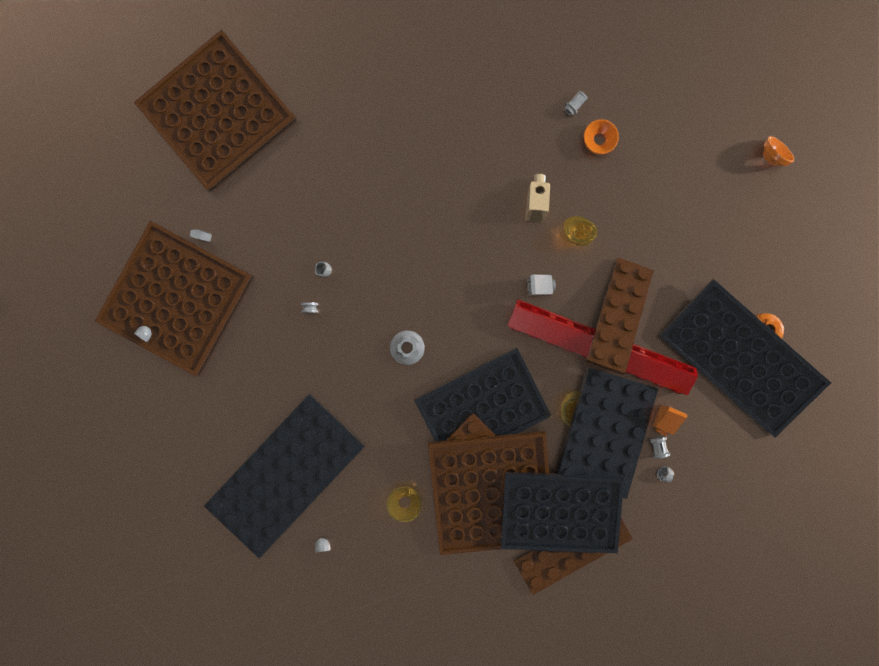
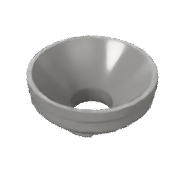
[390,330,425,365]

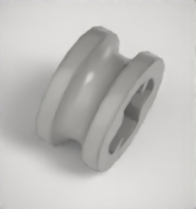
[301,303,318,313]

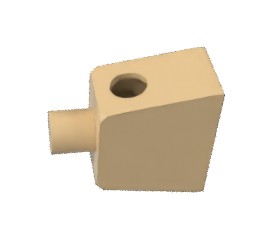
[525,174,550,222]

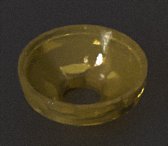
[387,486,422,522]

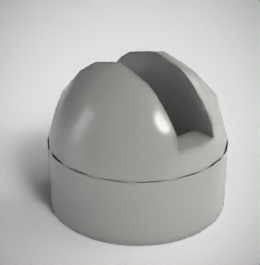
[315,261,332,277]
[134,326,152,342]
[657,466,674,483]
[315,538,331,553]

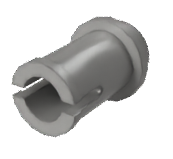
[564,91,587,116]

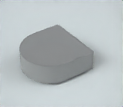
[189,229,212,241]

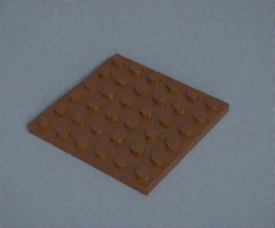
[134,29,295,191]
[95,221,252,376]
[428,431,549,555]

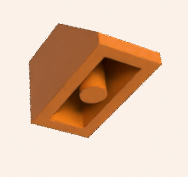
[652,405,688,436]

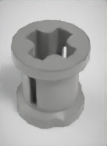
[649,436,670,459]

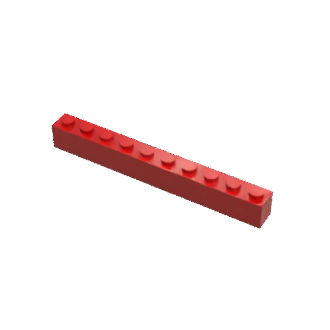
[507,299,698,396]

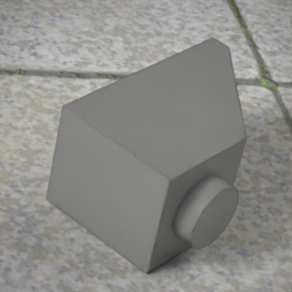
[527,275,556,297]

